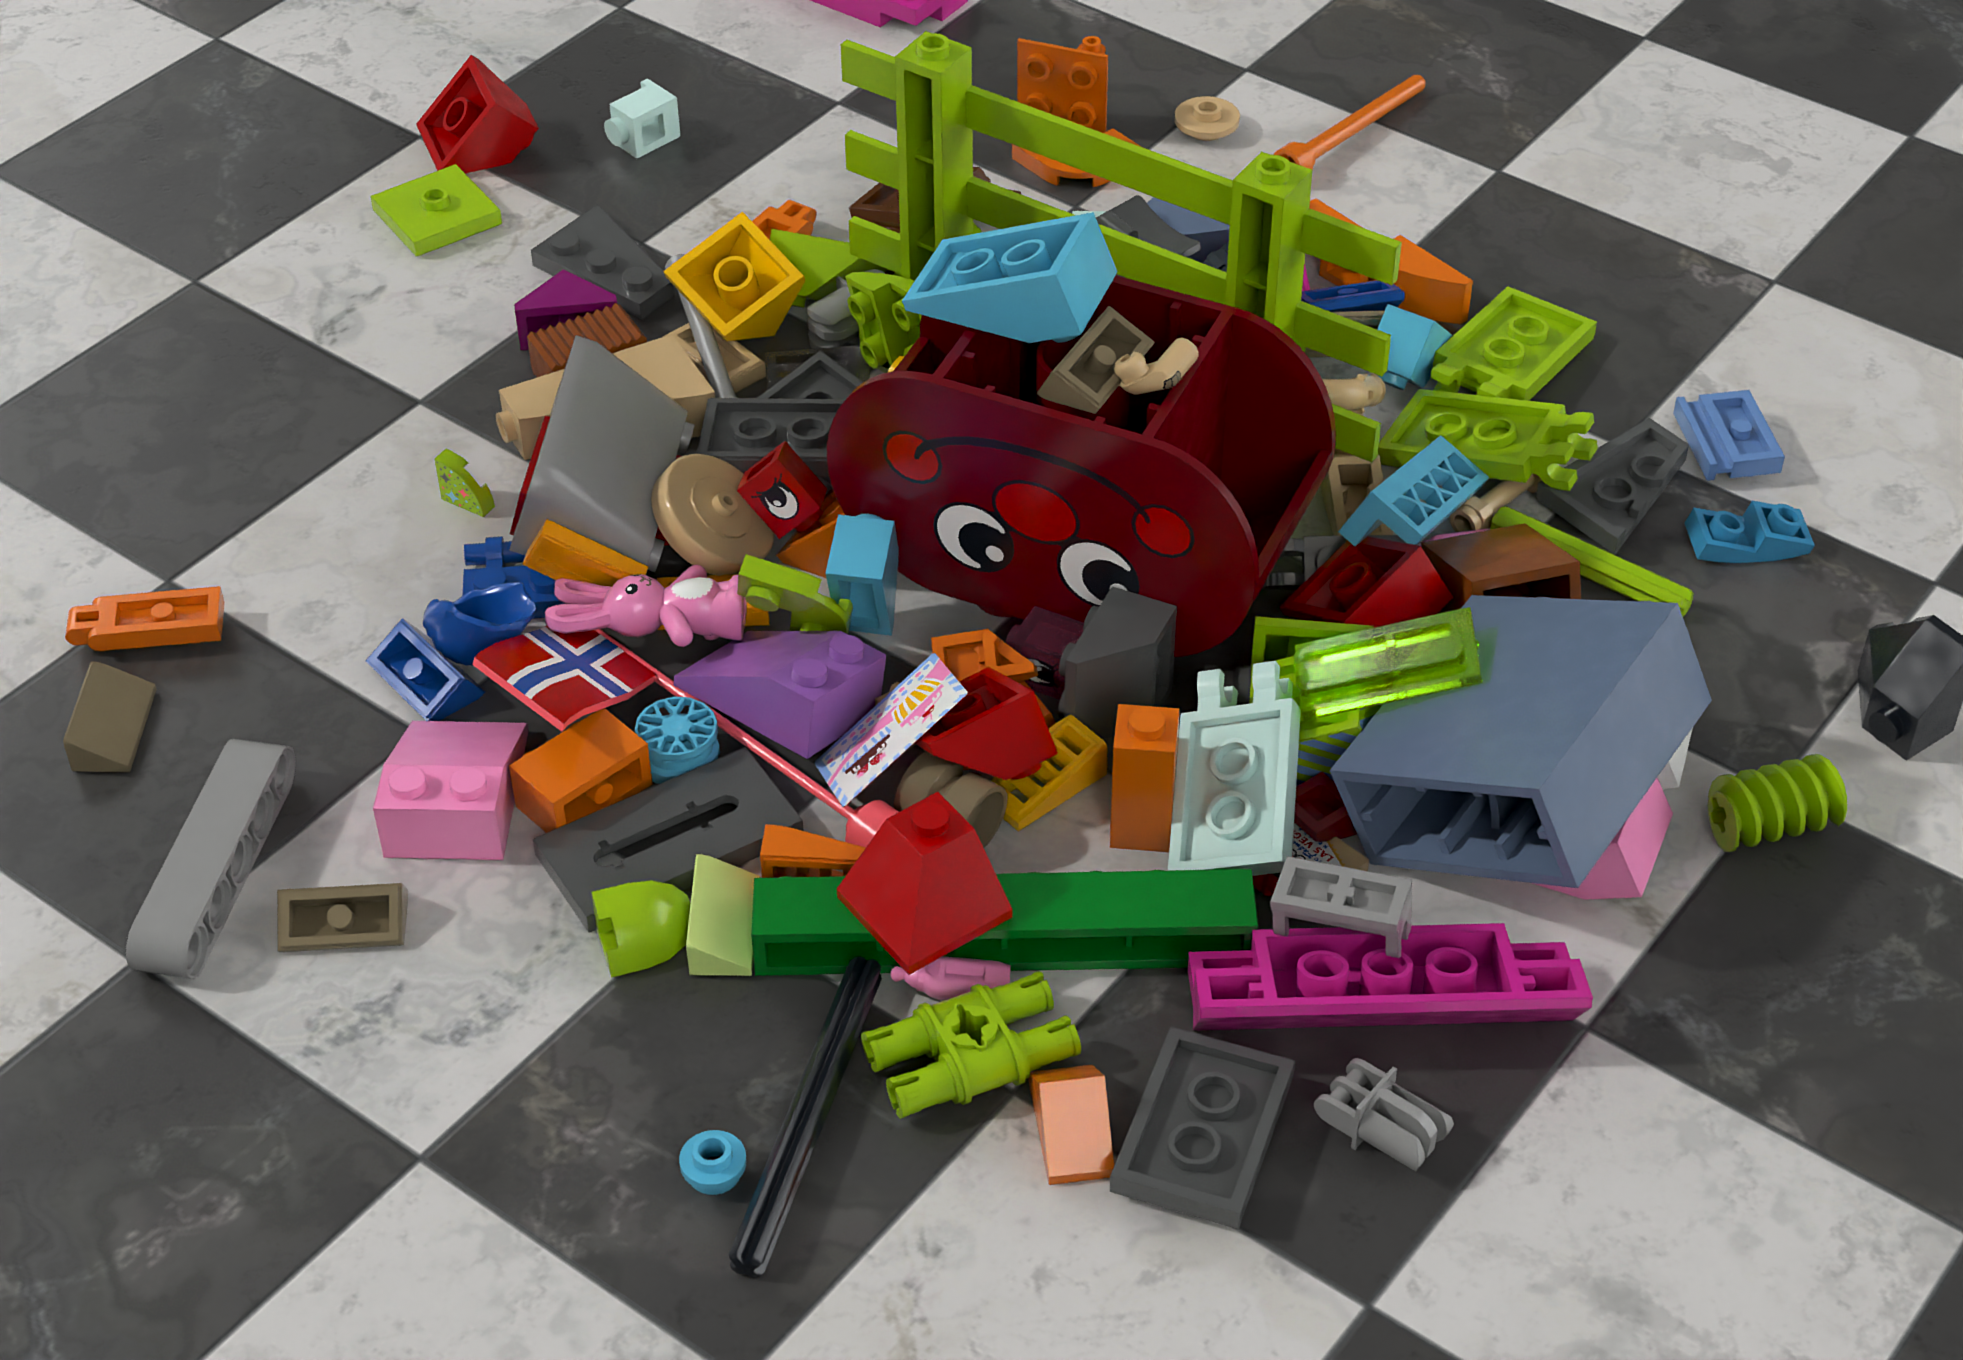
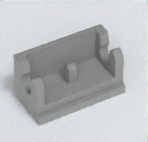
[1270,856,1412,958]

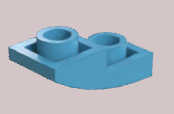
[1684,500,1815,563]

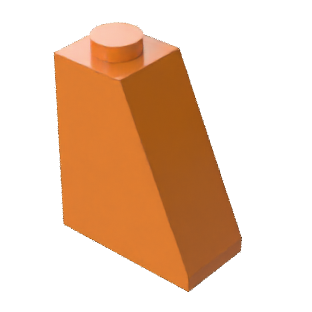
[1110,704,1179,852]

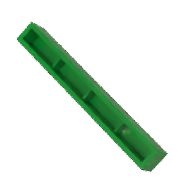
[751,869,1258,976]

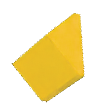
[663,212,805,342]

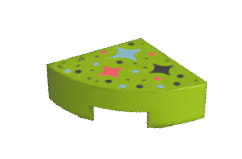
[434,448,495,517]

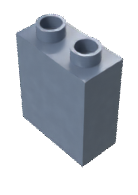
[1330,595,1712,888]

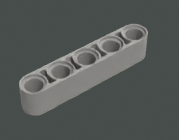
[126,738,296,979]

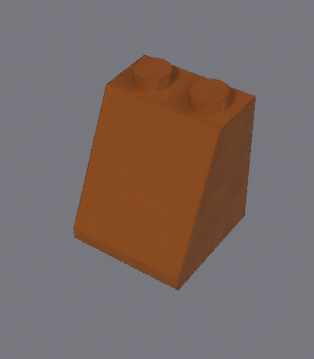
[1421,523,1581,630]

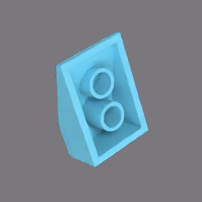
[902,212,1118,343]

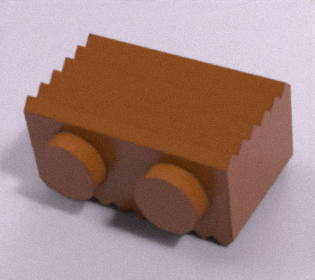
[527,303,647,377]

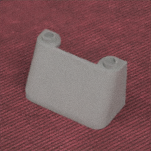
[509,335,695,572]

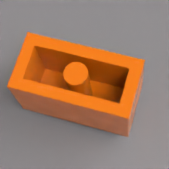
[509,708,653,833]

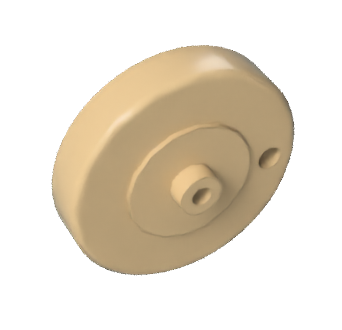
[651,454,775,576]

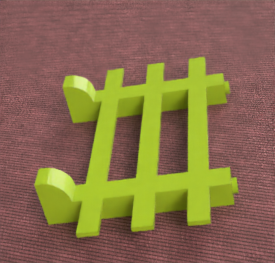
[840,31,1402,463]

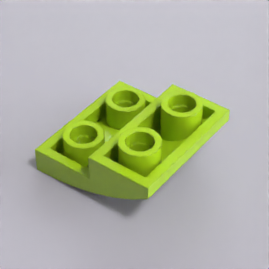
[845,272,922,373]

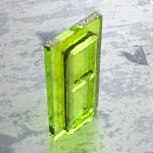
[1294,607,1483,721]

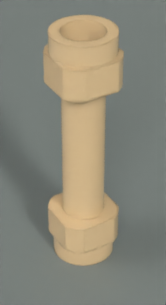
[1450,474,1542,532]

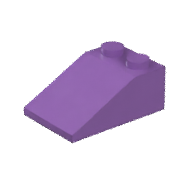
[673,631,886,759]

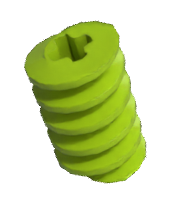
[1707,754,1847,852]

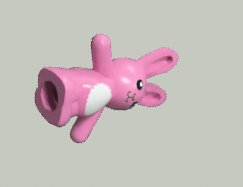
[545,565,747,647]

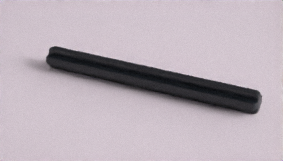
[729,956,882,1278]

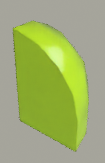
[591,880,691,978]

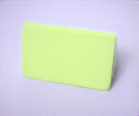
[686,854,760,976]

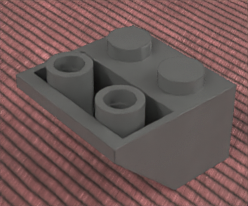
[1058,586,1177,739]

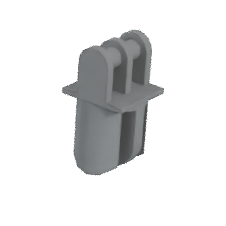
[807,269,885,354]
[1314,1058,1454,1172]

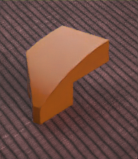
[931,628,1038,682]

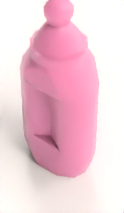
[891,956,1010,1000]

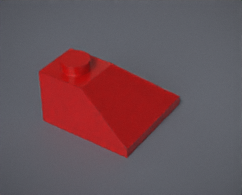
[416,55,539,174]
[1279,536,1453,635]
[914,667,1058,781]
[837,792,1012,975]

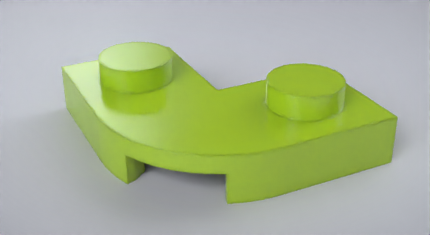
[737,554,853,634]

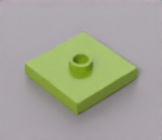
[370,164,502,257]

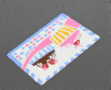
[814,653,968,807]

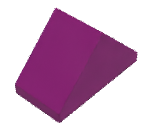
[514,269,617,350]

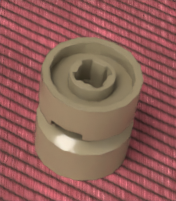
[894,751,1007,848]

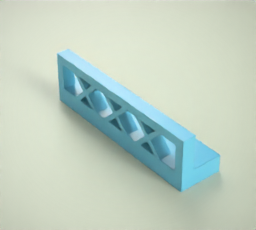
[1338,435,1490,546]

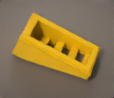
[991,714,1108,831]

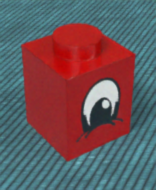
[737,441,827,540]

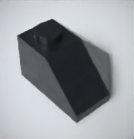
[1858,615,1963,761]

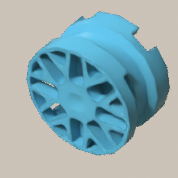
[635,697,720,784]

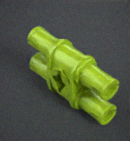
[861,971,1081,1119]

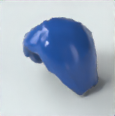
[423,582,536,666]

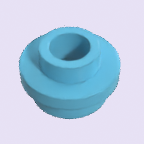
[679,1130,747,1195]

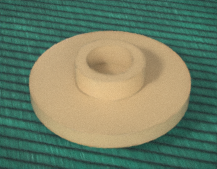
[1175,96,1240,141]

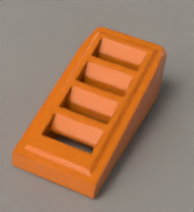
[760,824,866,878]

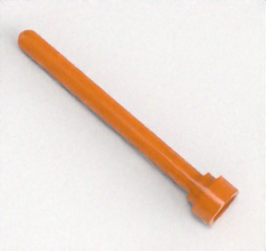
[1273,75,1426,170]

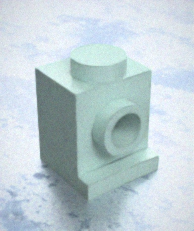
[604,78,680,158]

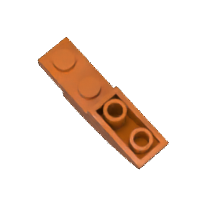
[1309,198,1473,325]

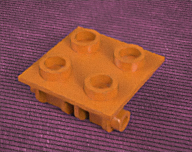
[1017,36,1108,133]

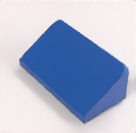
[1301,280,1405,312]
[366,618,485,721]

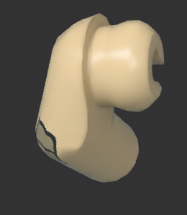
[1114,338,1198,395]

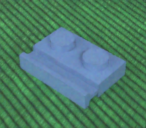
[1673,390,1785,481]

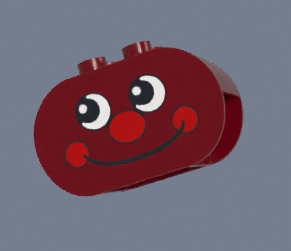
[827,275,1336,657]

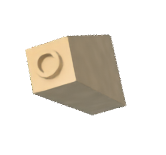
[496,334,715,460]

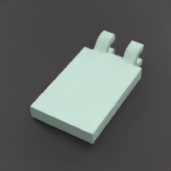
[1168,660,1301,876]

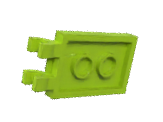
[1430,286,1597,401]
[1378,389,1598,491]

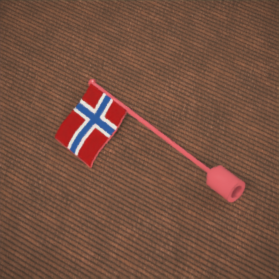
[472,625,899,847]

